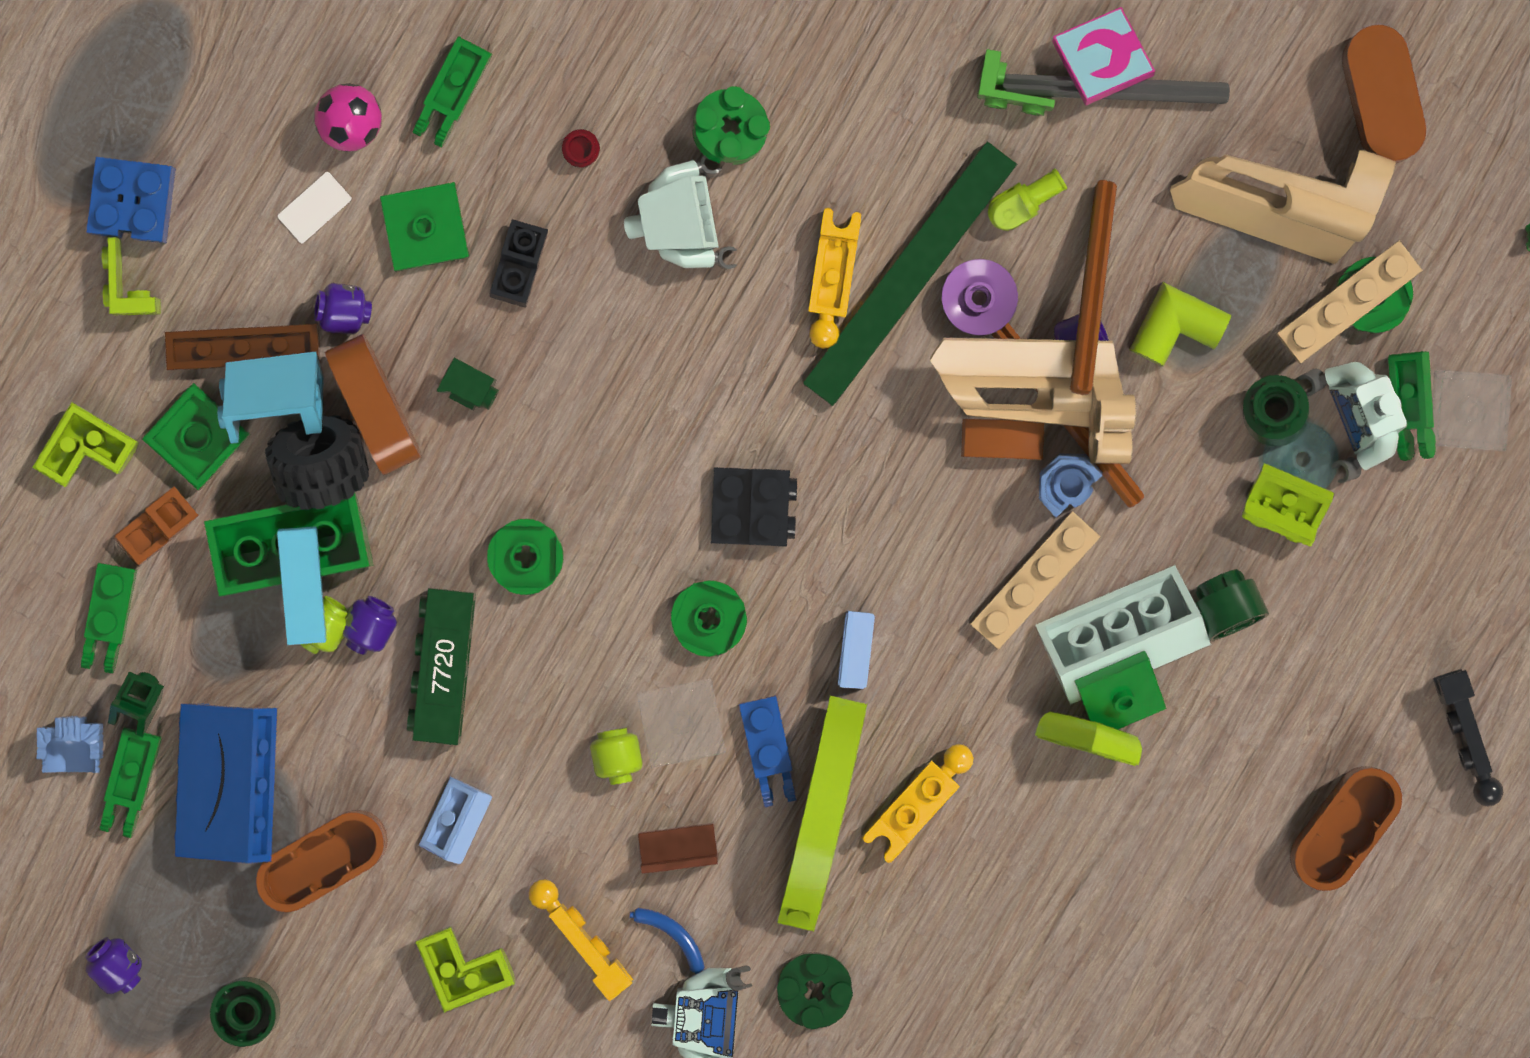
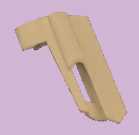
[1170,150,1396,264]
[930,338,1136,464]

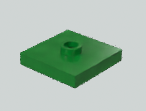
[380,182,470,272]
[142,383,251,491]
[1075,651,1167,729]

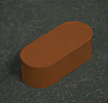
[1342,25,1426,164]
[325,334,422,475]
[1290,766,1402,891]
[256,810,388,912]

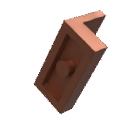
[638,823,718,874]

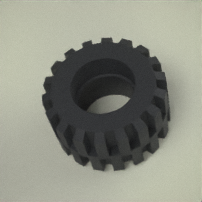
[265,415,369,510]

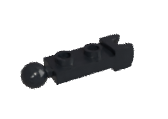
[1433,669,1504,807]

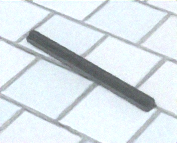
[1003,74,1230,104]

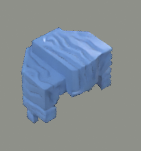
[1039,453,1103,517]
[36,716,103,773]

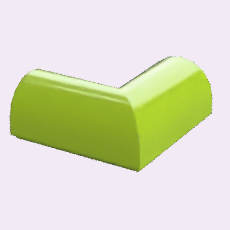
[1129,282,1231,367]
[32,402,139,487]
[1035,712,1142,766]
[416,926,515,1012]

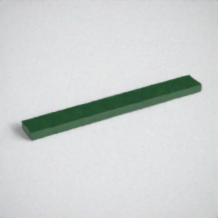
[803,141,1018,406]

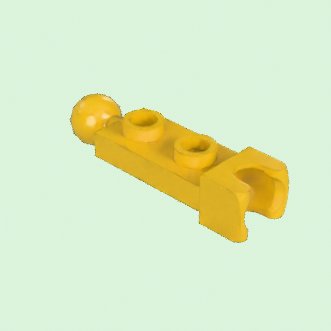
[808,208,862,349]
[861,744,974,863]
[528,879,634,1001]

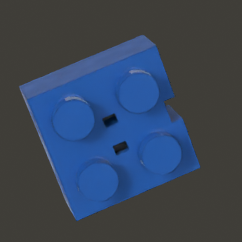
[86,157,176,244]

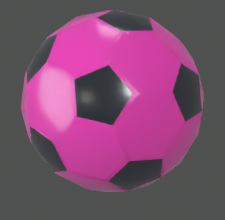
[314,83,382,152]

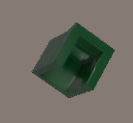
[436,357,499,411]
[108,671,164,738]

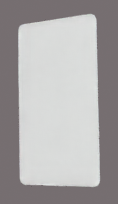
[278,172,352,243]

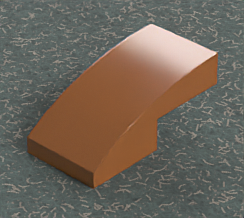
[961,419,1044,460]
[114,486,199,567]

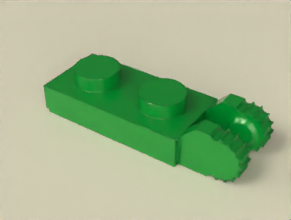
[413,36,493,148]
[1388,351,1436,461]
[81,563,137,674]
[100,727,162,838]

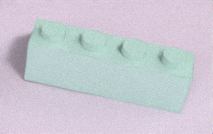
[1035,565,1211,705]

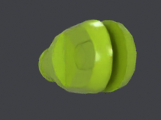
[988,168,1068,231]

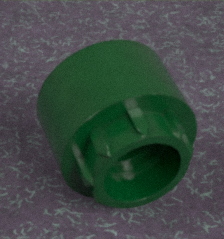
[1243,375,1309,447]
[1195,569,1269,641]
[210,977,280,1047]

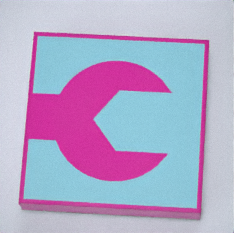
[1052,7,1155,106]

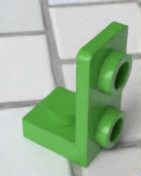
[977,49,1055,116]

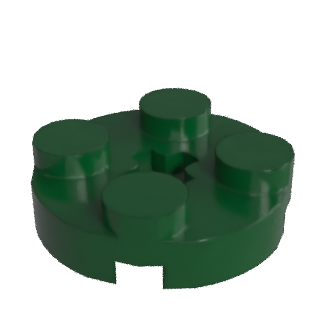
[777,952,853,1030]

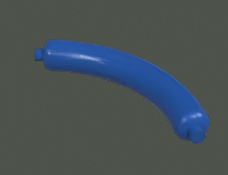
[630,908,705,975]

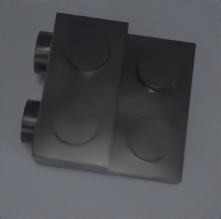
[711,467,797,547]

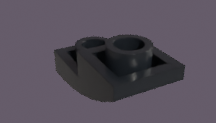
[490,219,548,308]

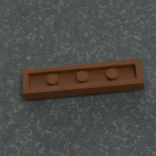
[165,324,321,371]

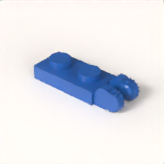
[739,696,796,807]

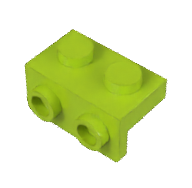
[1242,463,1334,547]

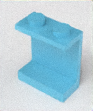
[217,352,324,443]

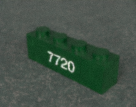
[407,588,476,745]

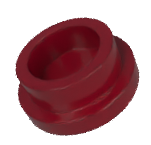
[562,129,600,168]

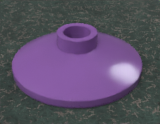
[942,259,1018,335]

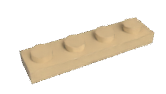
[1276,240,1423,364]
[970,511,1101,650]

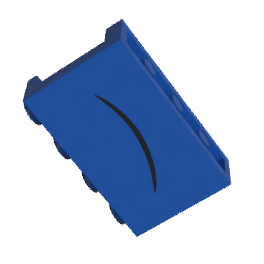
[174,703,277,863]

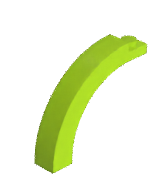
[777,696,867,932]

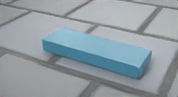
[277,527,327,645]

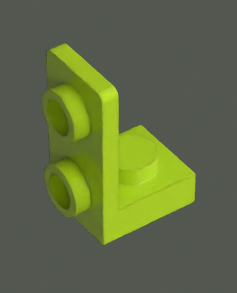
[102,237,161,316]

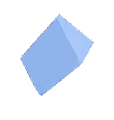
[837,611,875,689]
[418,777,492,864]

